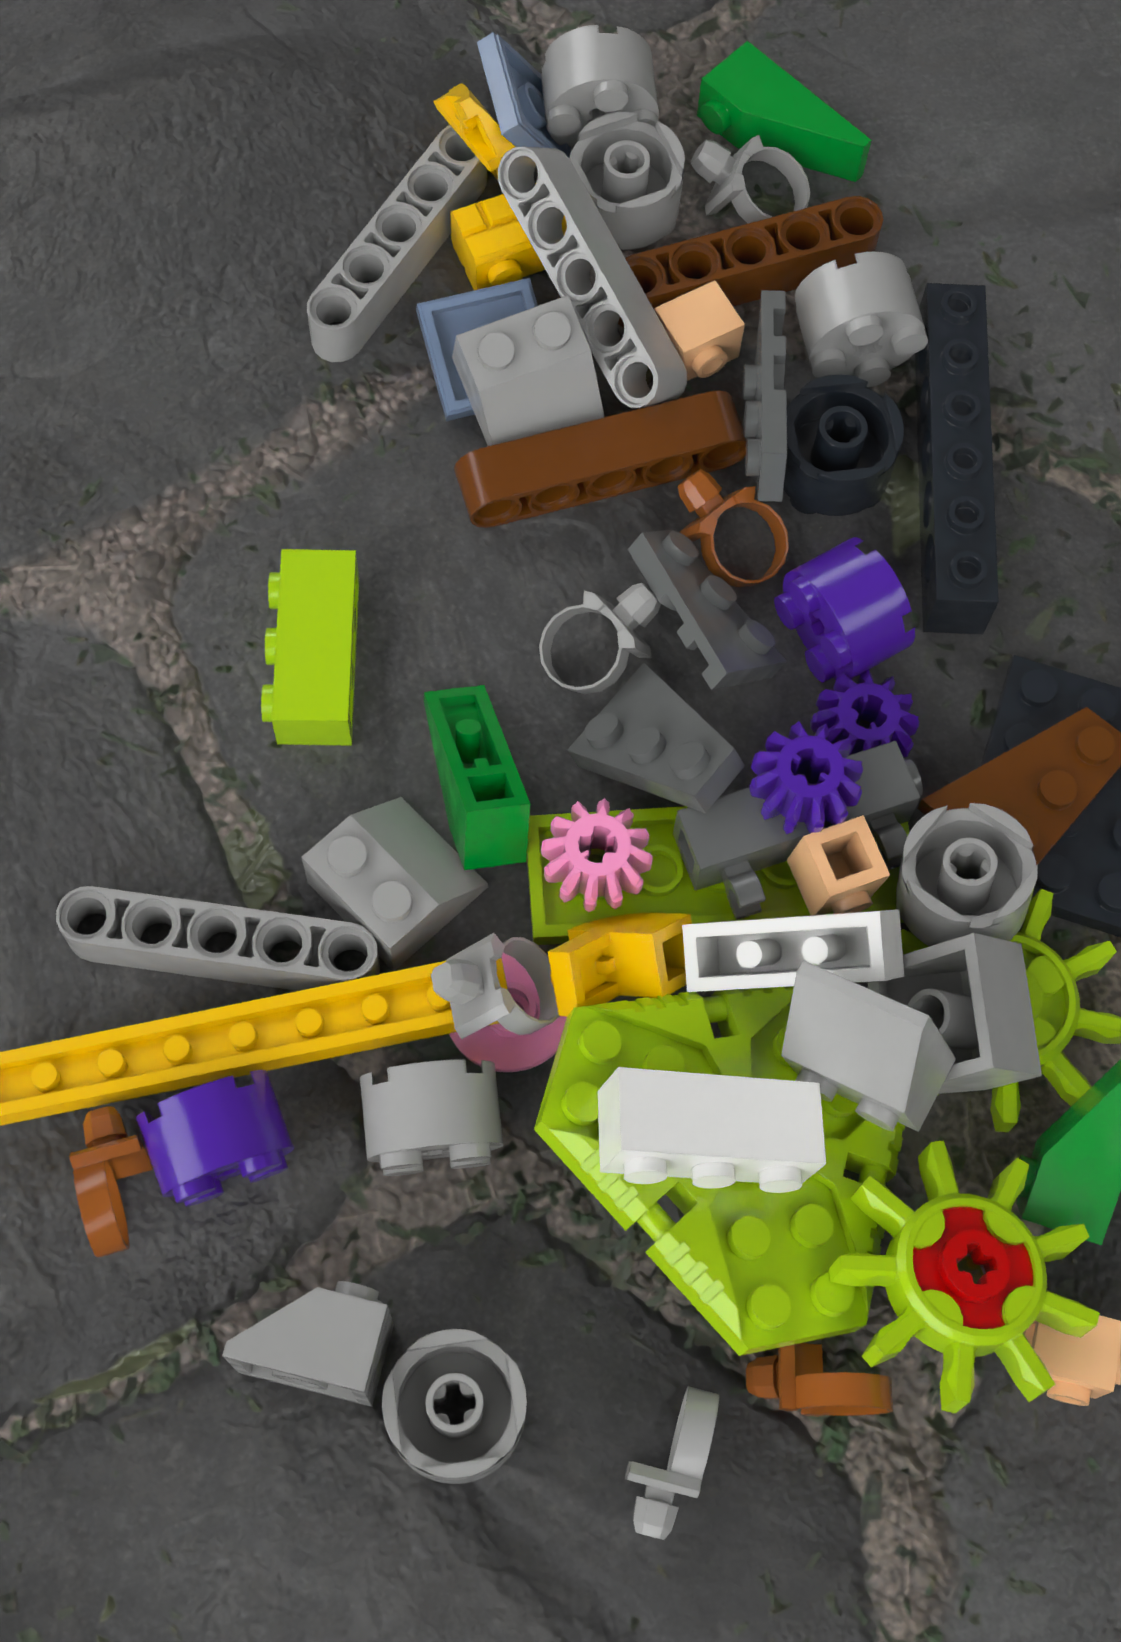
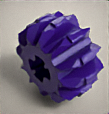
[810,669,919,758]
[749,721,863,835]

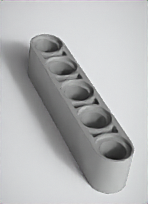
[307,125,487,362]
[498,147,687,408]
[56,886,380,991]

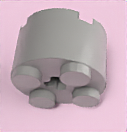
[541,25,659,149]
[569,112,685,250]
[795,252,928,387]
[896,803,1038,947]
[360,1060,503,1176]
[382,1329,527,1484]

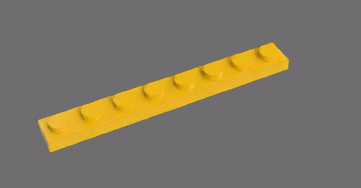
[0,957,508,1126]

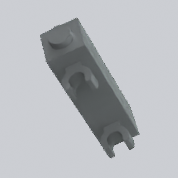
[673,741,923,920]

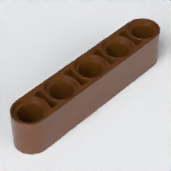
[618,196,884,328]
[454,390,747,528]

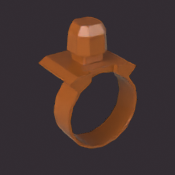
[678,469,789,587]
[69,1106,153,1258]
[746,1343,893,1417]

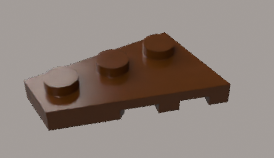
[917,707,1121,865]

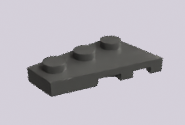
[743,290,787,502]
[628,530,787,690]
[567,663,745,813]

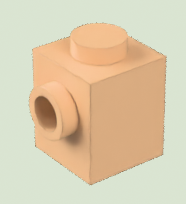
[654,280,745,381]
[787,815,890,915]
[1023,1315,1121,1406]

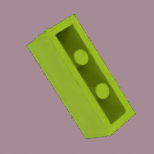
[261,549,359,746]

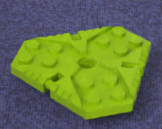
[534,986,905,1356]

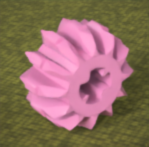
[541,798,653,913]

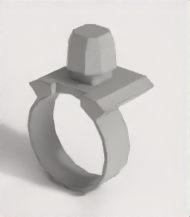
[690,135,810,223]
[539,583,661,694]
[431,933,560,1039]
[625,1386,719,1540]

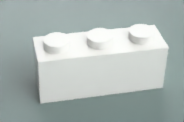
[682,909,904,992]
[597,1067,826,1193]

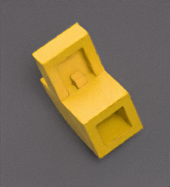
[548,912,692,1017]

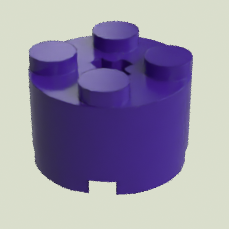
[774,537,915,683]
[136,1070,294,1207]

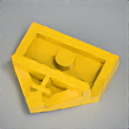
[433,83,515,180]

